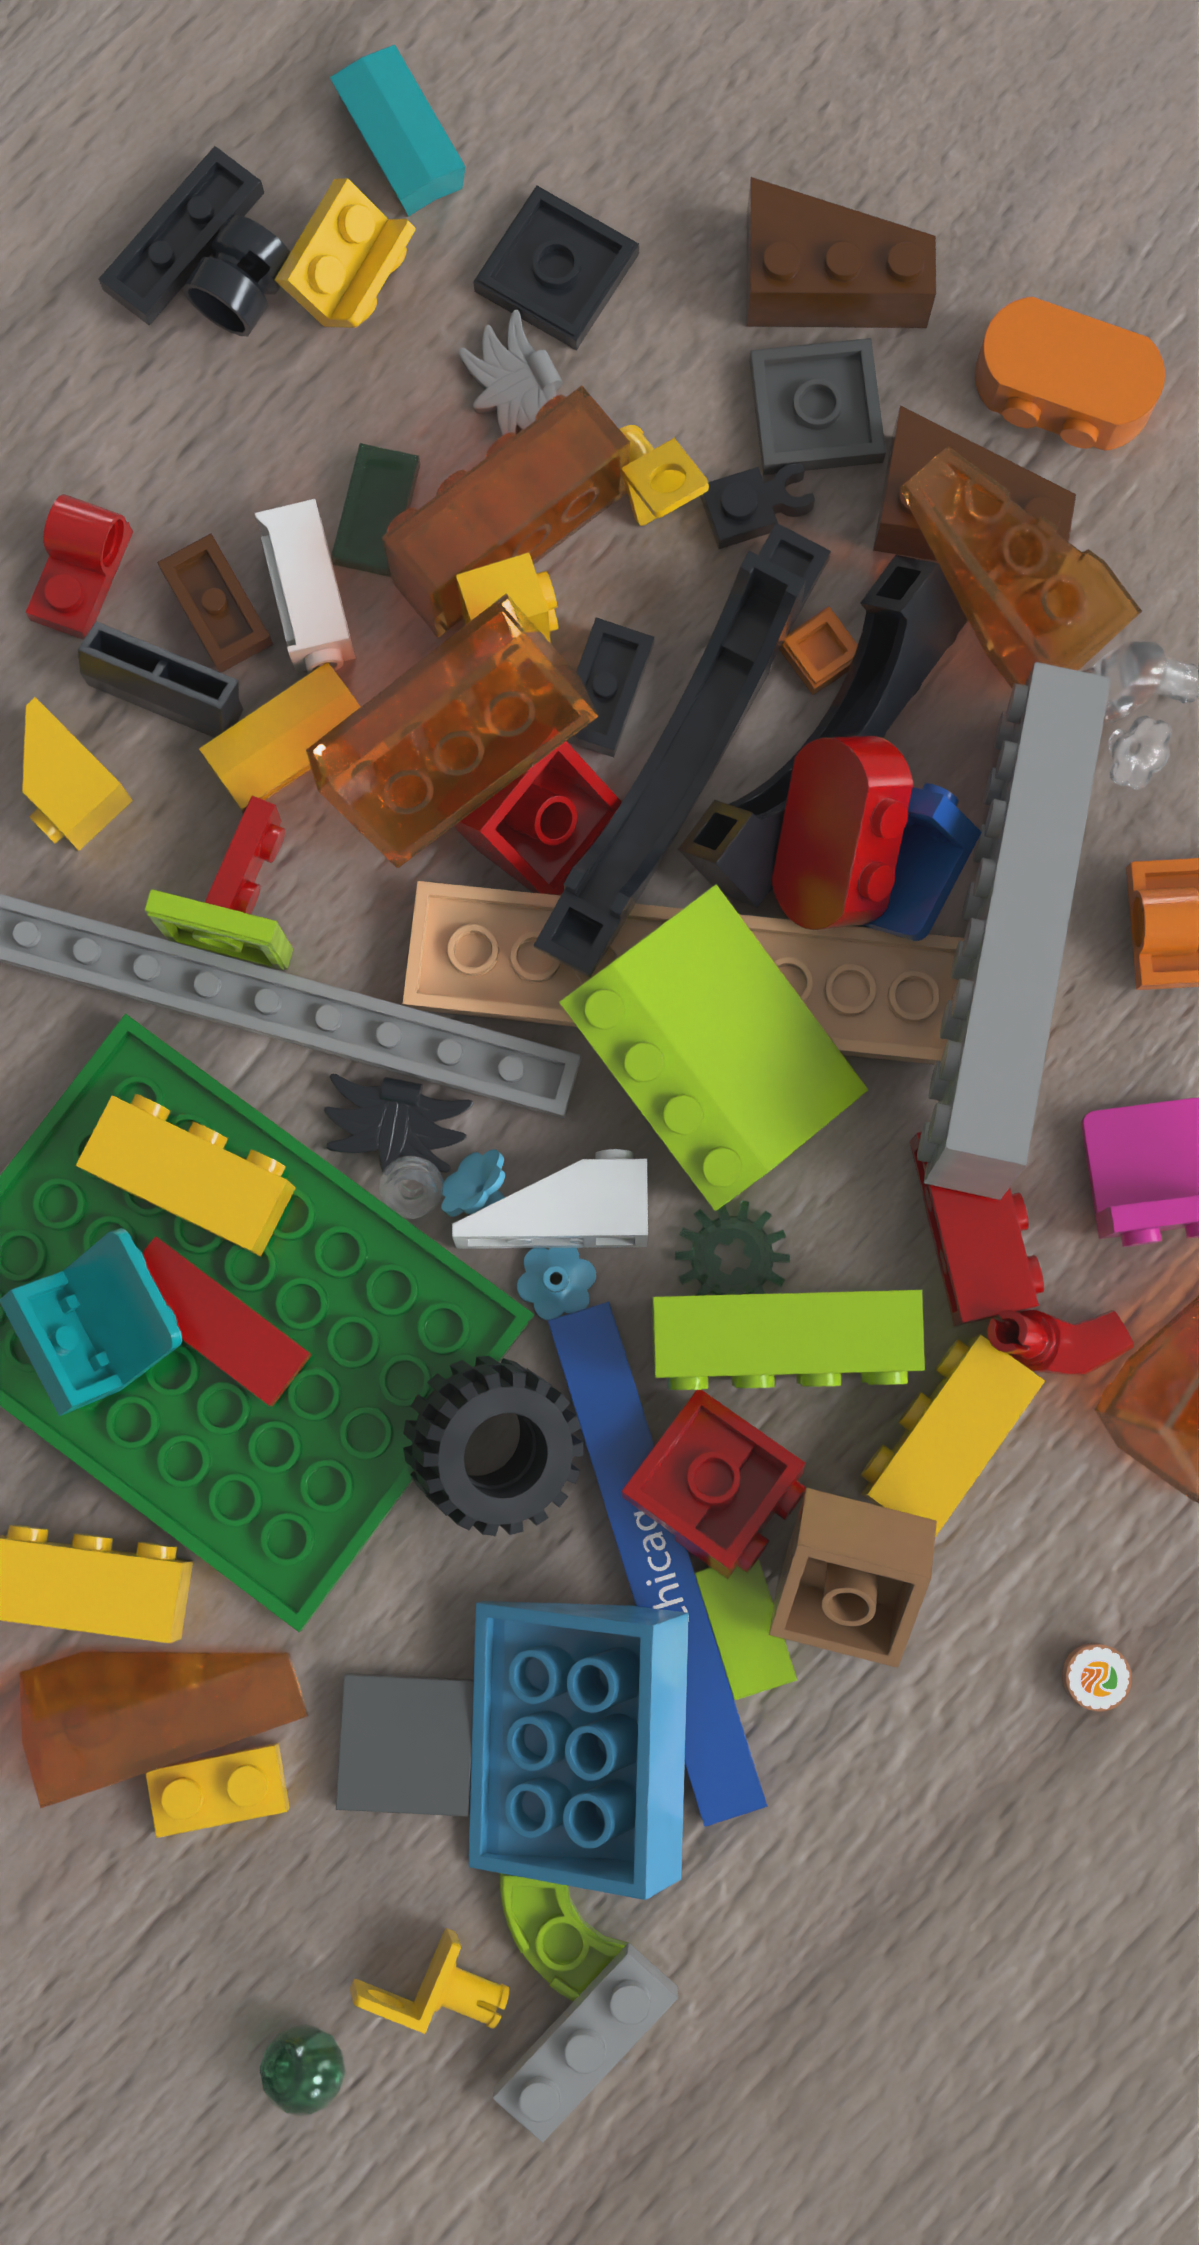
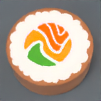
[1062,1643,1132,1712]

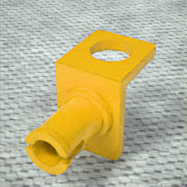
[608,425,709,526]
[350,1928,509,2034]

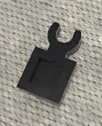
[700,463,815,550]

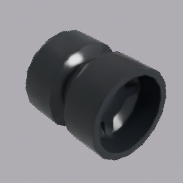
[183,215,290,337]

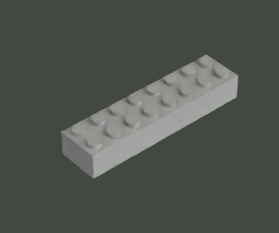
[917,662,1111,1200]

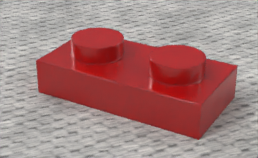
[204,795,285,914]

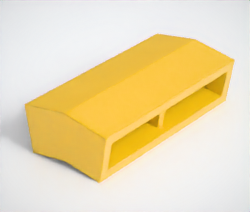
[199,662,371,814]

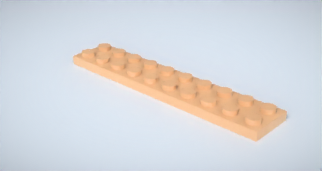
[402,881,964,1065]

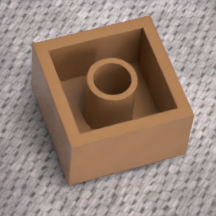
[769,1488,937,1668]

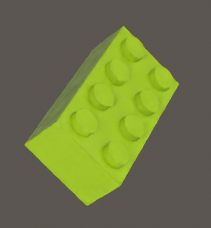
[651,1290,925,1390]

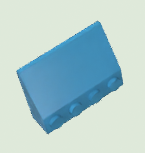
[469,1601,689,1900]

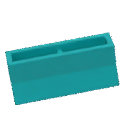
[330,44,466,216]

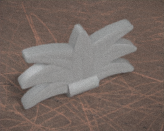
[459,310,579,455]

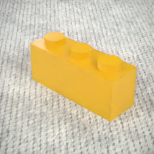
[76,1094,296,1257]
[861,1334,1045,1537]
[0,1525,193,1643]

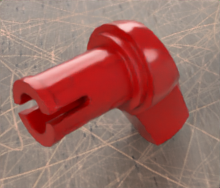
[987,1309,1134,1376]

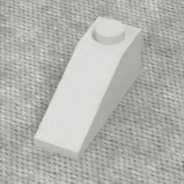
[452,1149,648,1249]

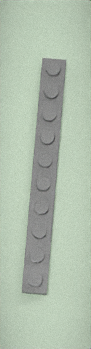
[0,894,581,1119]

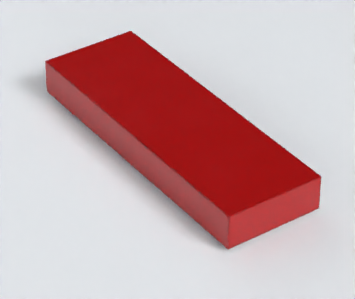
[142,1236,312,1407]

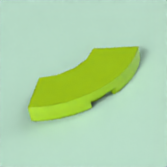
[500,1873,629,2001]

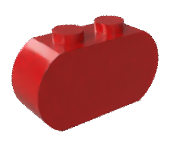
[772,736,913,930]

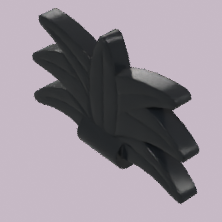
[324,1074,474,1174]

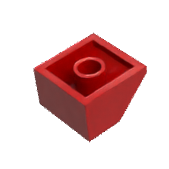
[441,717,622,896]

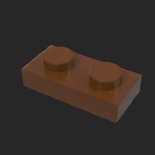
[157,533,274,673]

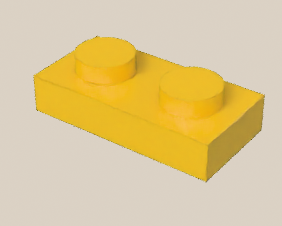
[145,1743,290,1838]

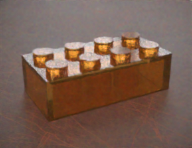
[382,385,630,638]
[306,593,598,868]

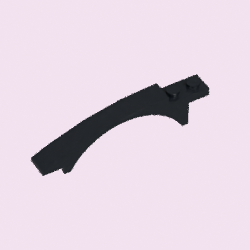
[533,523,831,978]

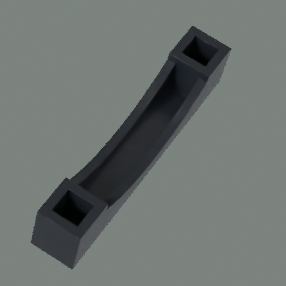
[678,555,974,908]

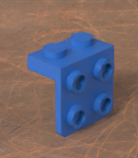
[861,783,982,941]

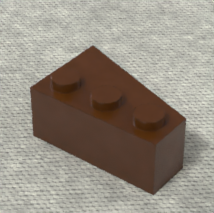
[746,177,936,328]
[873,405,1076,581]

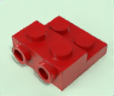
[621,1390,807,1579]

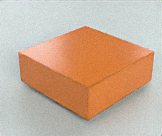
[780,606,858,695]

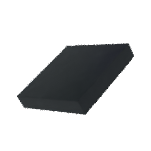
[473,185,639,351]

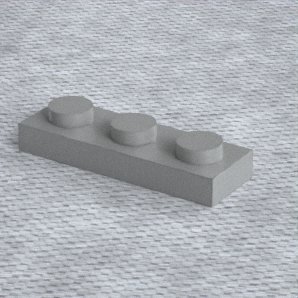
[493,1943,678,2143]

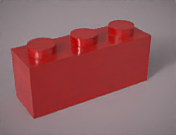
[909,1132,1044,1326]

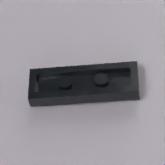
[98,146,264,325]

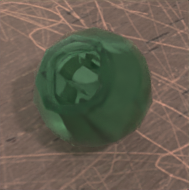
[259,2024,346,2116]

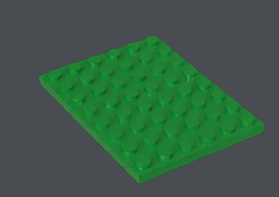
[0,1013,535,1632]

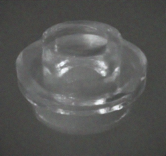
[379,1156,444,1219]

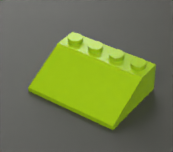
[559,884,868,1212]

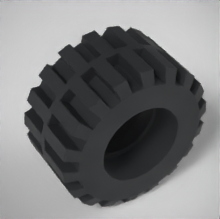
[403,1356,583,1536]

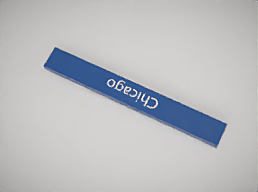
[548,1302,768,1827]

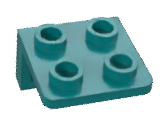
[0,1228,182,1416]

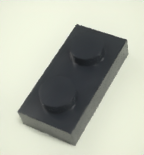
[555,617,655,758]

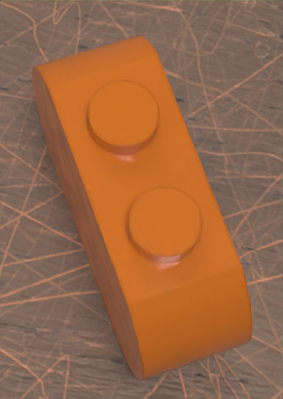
[975,297,1165,451]

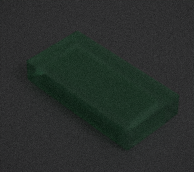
[331,443,421,577]

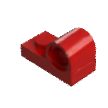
[25,494,133,640]

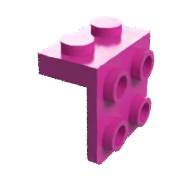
[1081,1098,1199,1247]

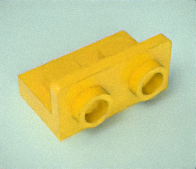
[274,178,416,328]

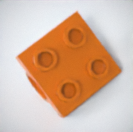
[1126,858,1199,990]

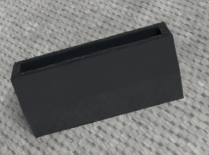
[78,621,244,738]

